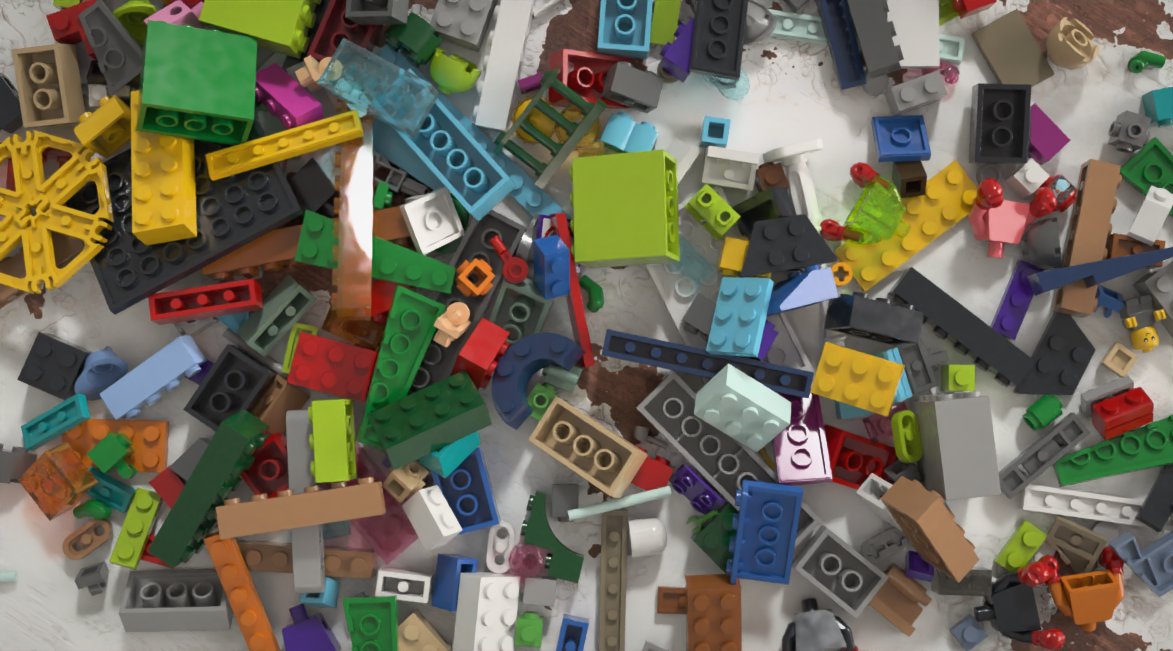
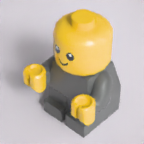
[1119,294,1166,353]

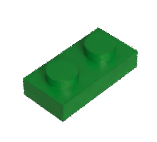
[372,181,393,211]

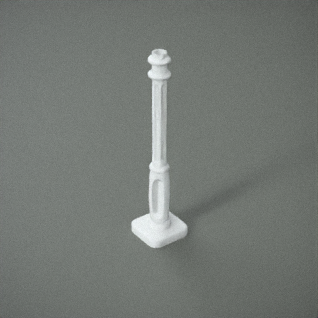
[762,139,847,347]

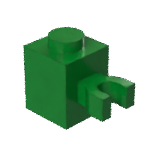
[87,432,139,480]

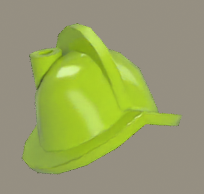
[112,0,157,46]

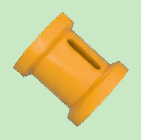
[831,262,853,287]

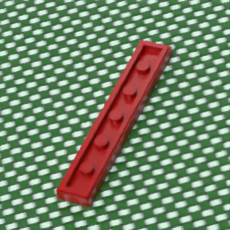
[550,212,595,367]

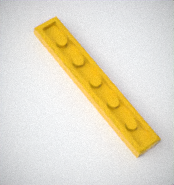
[205,109,364,181]

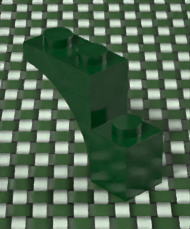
[520,490,584,583]

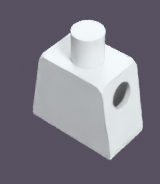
[856,473,902,531]

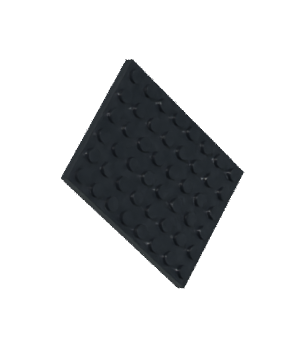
[66,112,304,315]

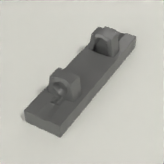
[998,412,1090,499]

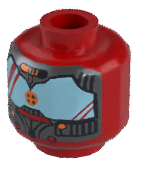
[1040,174,1077,213]

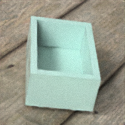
[694,363,791,452]

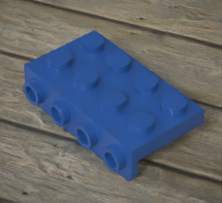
[726,480,803,585]

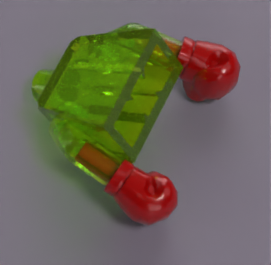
[819,162,911,245]

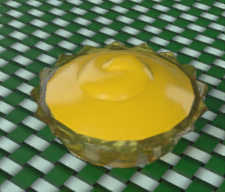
[511,95,557,145]

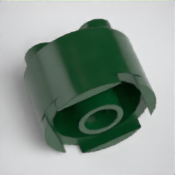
[384,12,444,68]

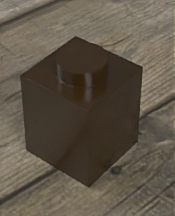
[892,161,927,199]

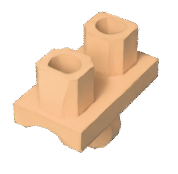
[295,55,341,93]
[433,302,471,347]

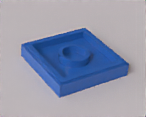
[871,115,931,162]

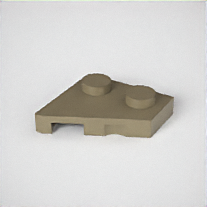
[1046,515,1107,574]

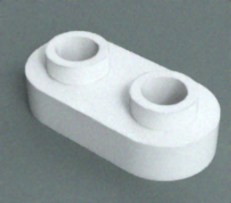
[486,521,515,574]

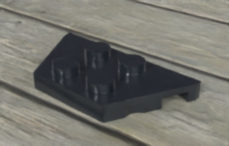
[738,214,837,278]
[1013,311,1096,395]

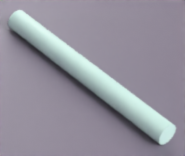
[568,486,672,521]

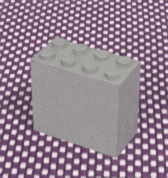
[910,391,1001,501]

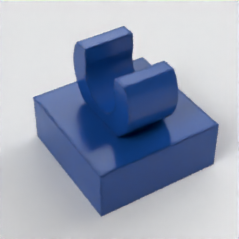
[1094,285,1124,318]

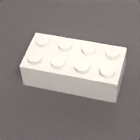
[453,572,521,651]

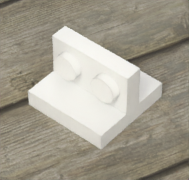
[701,146,761,191]
[399,186,465,255]

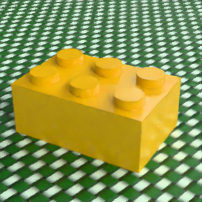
[810,342,905,417]

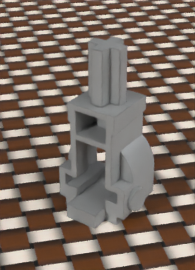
[353,149,428,196]

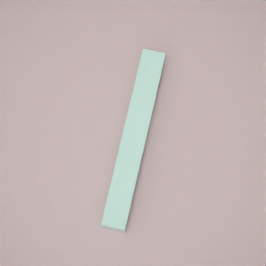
[766,9,965,65]

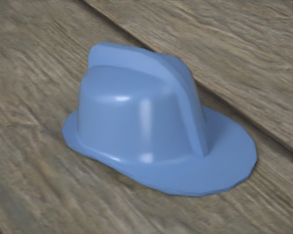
[74,346,128,401]

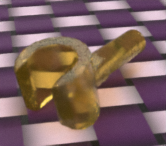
[751,446,776,470]

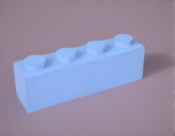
[99,335,207,420]

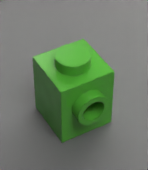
[527,382,559,421]
[514,611,544,647]

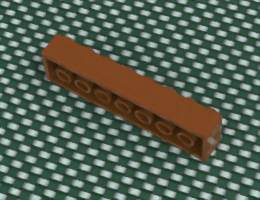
[202,206,413,283]

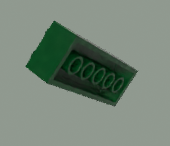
[147,409,270,568]

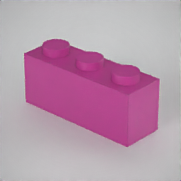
[255,63,323,130]

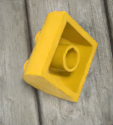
[74,95,131,159]

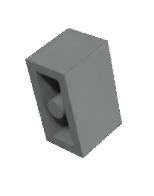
[884,70,948,116]

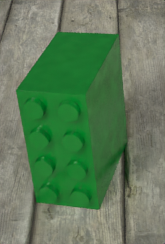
[136,20,257,145]

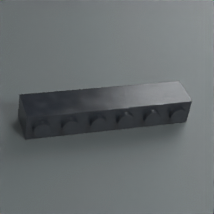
[888,267,1036,387]

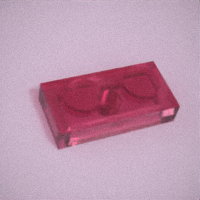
[862,401,908,443]

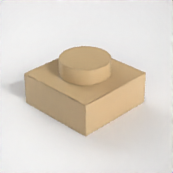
[1100,342,1138,378]

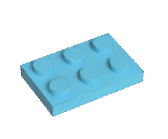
[706,277,774,357]

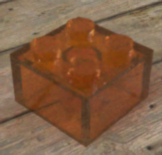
[18,442,98,521]

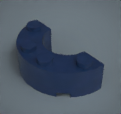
[491,333,586,430]

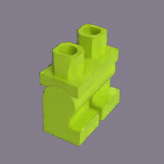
[683,184,741,242]

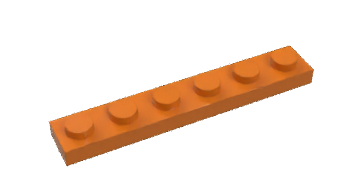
[203,531,281,651]

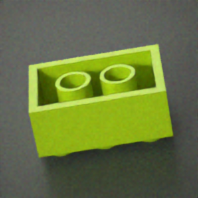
[308,399,357,483]

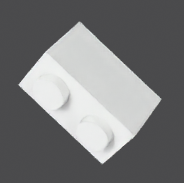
[402,485,462,551]
[375,567,434,603]

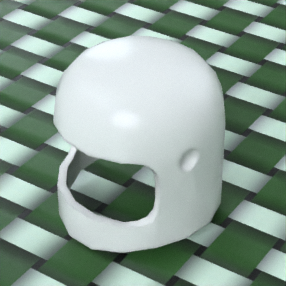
[627,518,667,558]

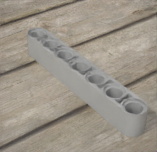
[286,409,325,594]

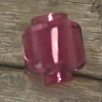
[508,543,544,578]

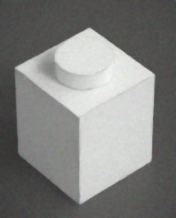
[1004,158,1050,198]

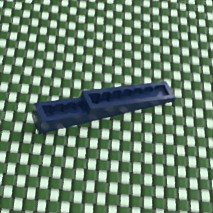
[815,0,867,90]
[1028,247,1173,296]

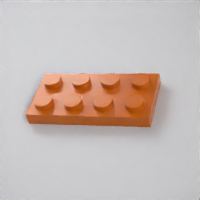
[61,419,169,473]

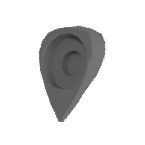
[515,213,539,266]

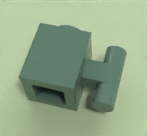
[541,364,582,393]

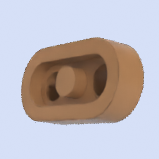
[62,519,113,560]

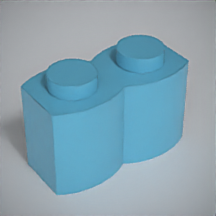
[599,111,659,153]

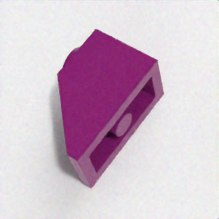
[1028,103,1070,165]

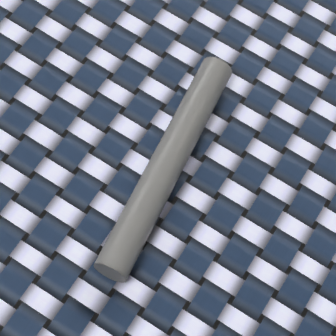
[223,328,288,379]

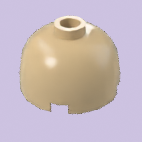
[1046,17,1099,70]

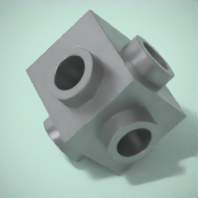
[1108,110,1152,153]

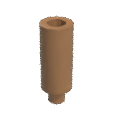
[884,563,932,607]

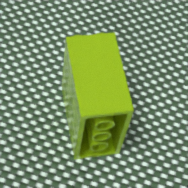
[199,0,322,59]
[569,149,680,268]

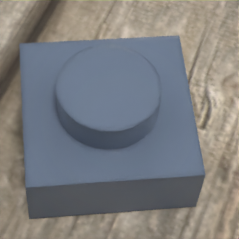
[949,614,988,651]

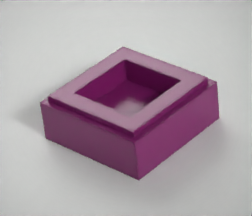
[518,72,543,95]

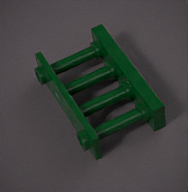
[493,66,606,190]

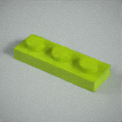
[109,488,163,570]

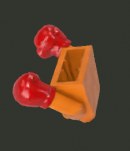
[1038,546,1125,632]

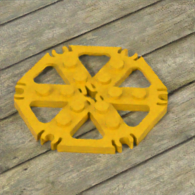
[0,130,114,294]

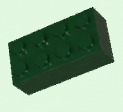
[367,370,492,470]

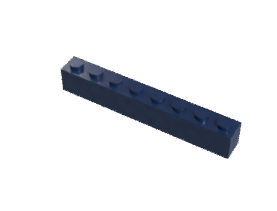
[601,329,814,398]

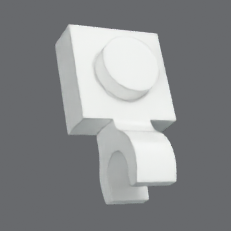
[88,84,135,108]

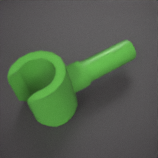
[686,509,719,533]

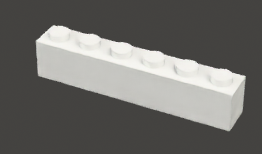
[472,0,536,133]

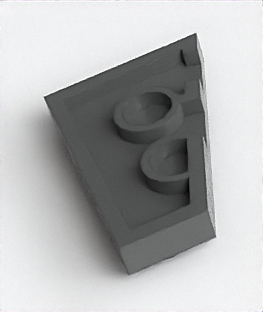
[78,0,142,95]

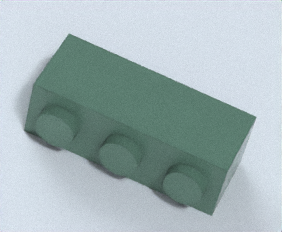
[237,274,317,357]

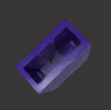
[282,603,341,651]

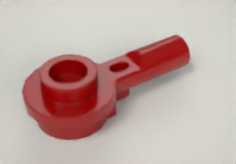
[489,235,528,283]

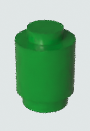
[1022,394,1063,431]

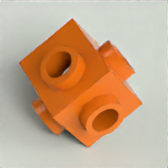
[454,258,495,297]

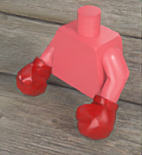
[968,178,1057,258]

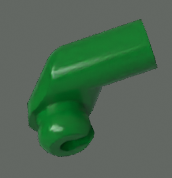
[1127,51,1166,74]
[579,275,604,313]
[73,499,112,521]

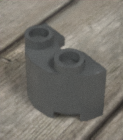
[0,443,37,485]

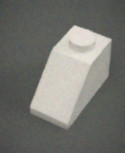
[1127,185,1173,246]

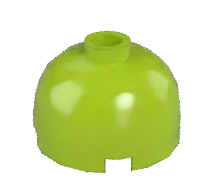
[429,48,482,95]

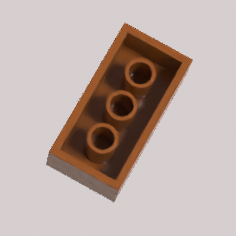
[685,574,742,651]

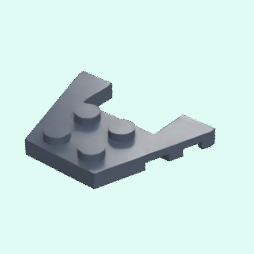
[1108,503,1173,597]

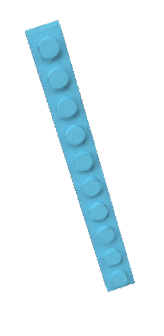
[371,45,571,219]

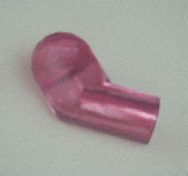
[922,60,960,84]

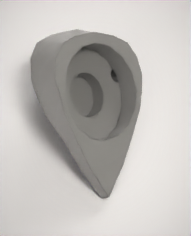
[744,0,776,46]

